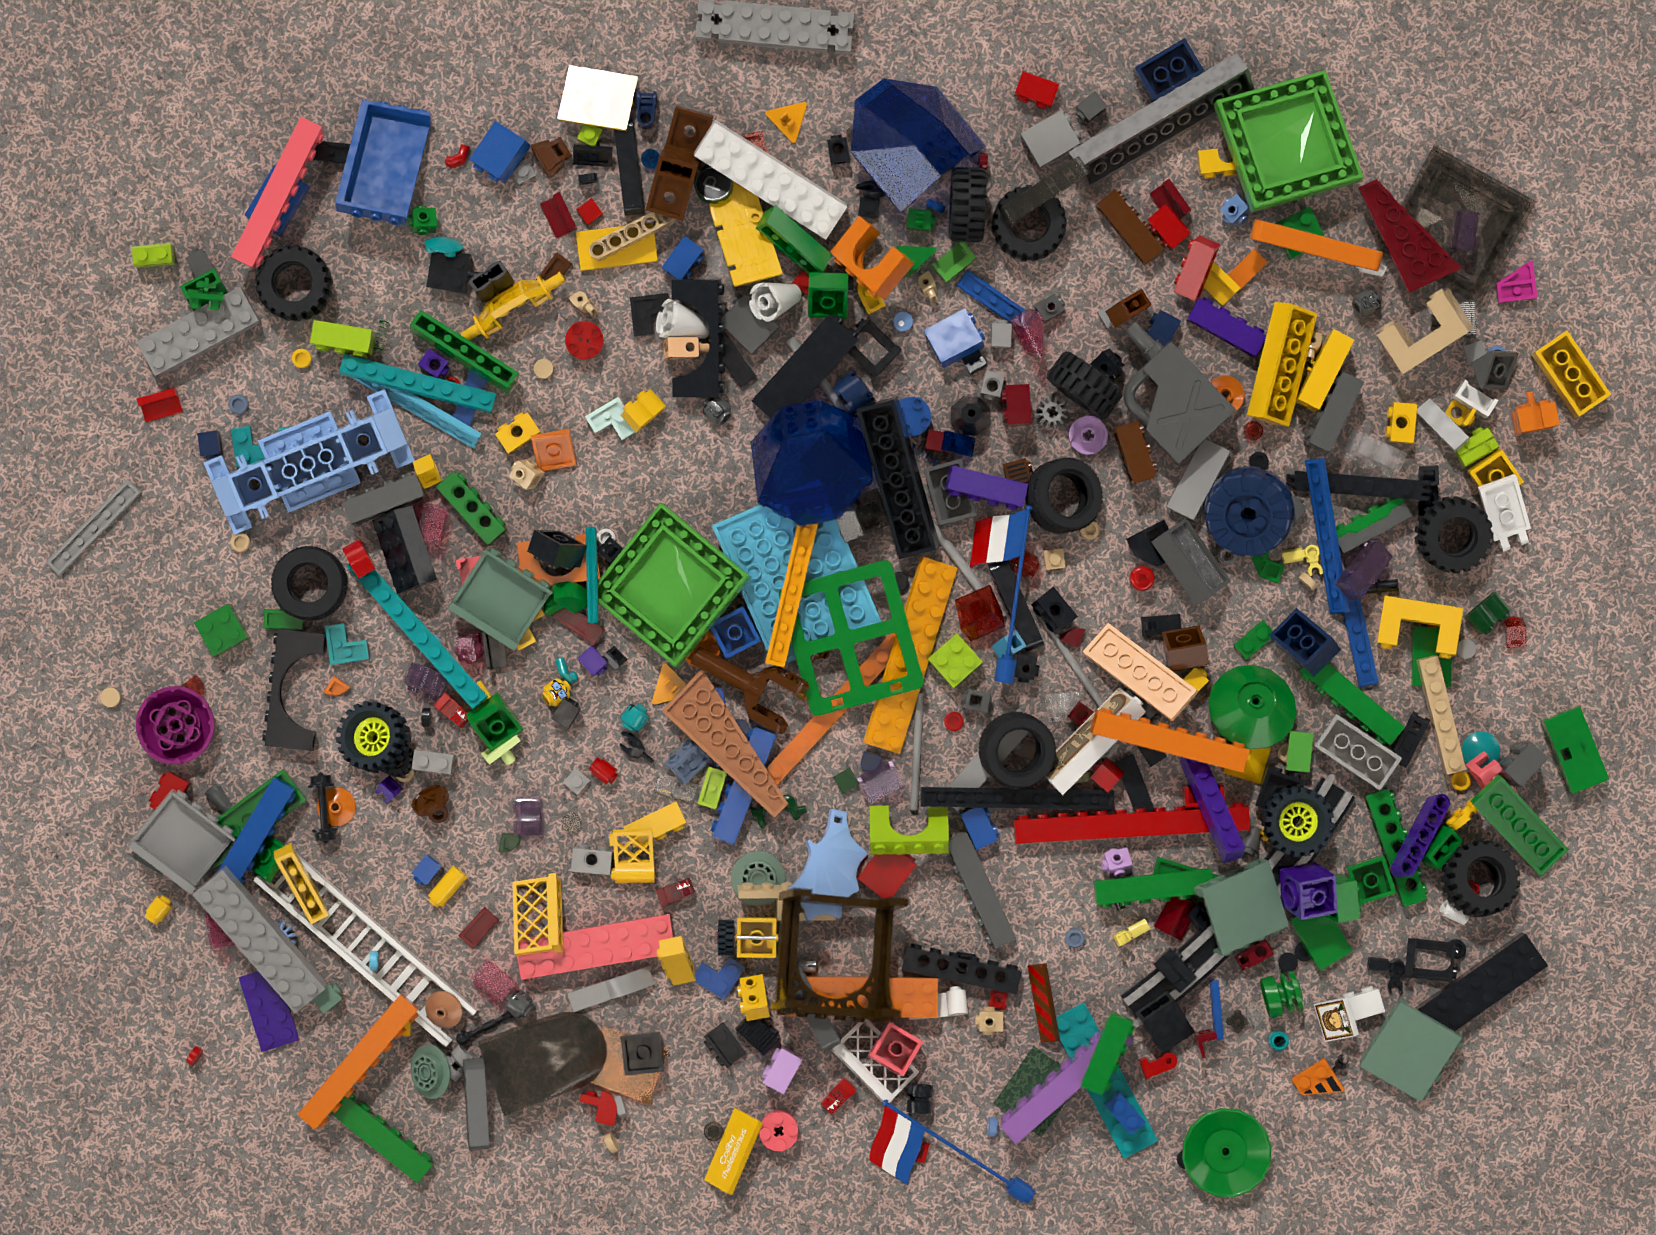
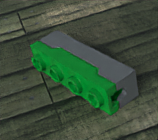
[1336,498,1412,554]

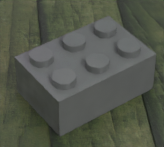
[923,459,977,526]
[1498,742,1549,787]

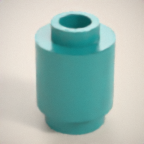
[1267,1030,1289,1051]

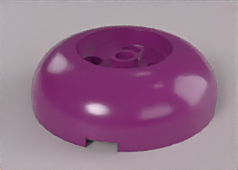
[136,686,215,764]

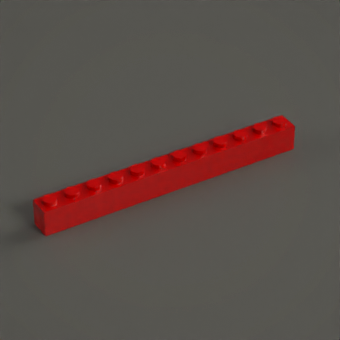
[1013,802,1250,844]

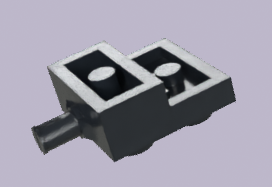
[426,252,480,294]

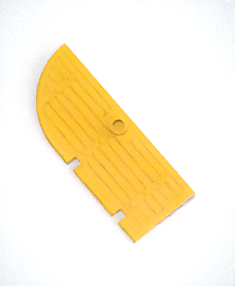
[709,180,783,287]

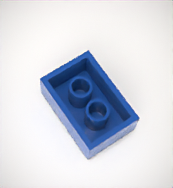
[245,165,311,237]

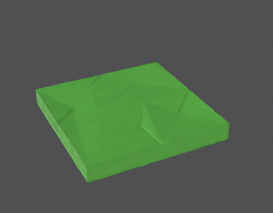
[1214,70,1364,213]
[598,503,752,668]

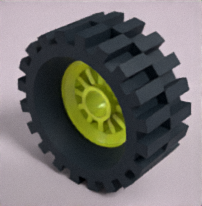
[336,701,411,773]
[1261,786,1335,857]

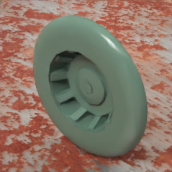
[731,851,786,906]
[411,1044,450,1099]

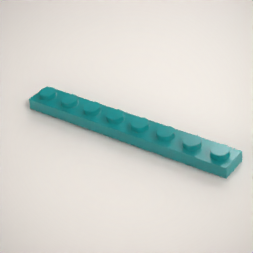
[339,354,496,414]

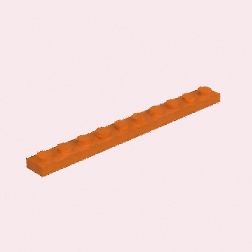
[766,633,896,785]

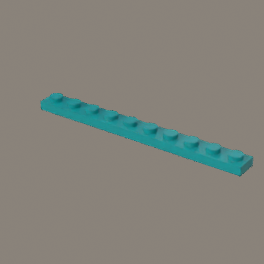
[346,563,488,710]

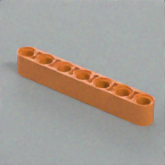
[1250,219,1383,271]

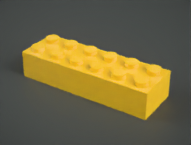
[1247,302,1317,427]

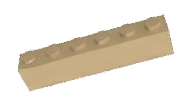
[1416,655,1466,775]

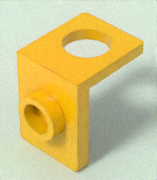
[1445,399,1477,428]

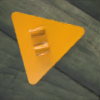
[765,102,807,143]
[652,663,687,705]

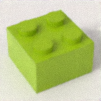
[928,633,983,688]

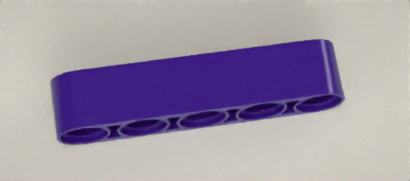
[1391,794,1450,878]

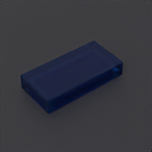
[941,431,976,457]

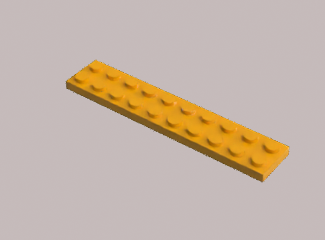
[863,556,958,754]

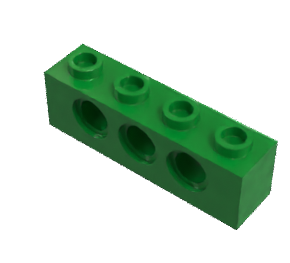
[436,471,507,546]

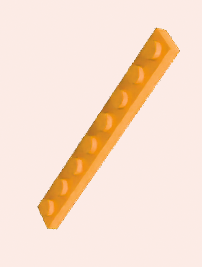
[765,510,821,667]

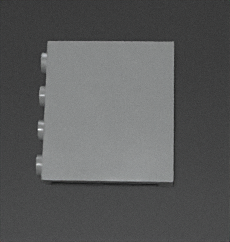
[128,788,235,894]

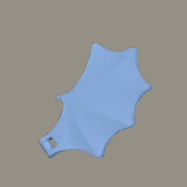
[787,809,867,921]

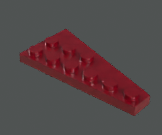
[1358,179,1462,294]

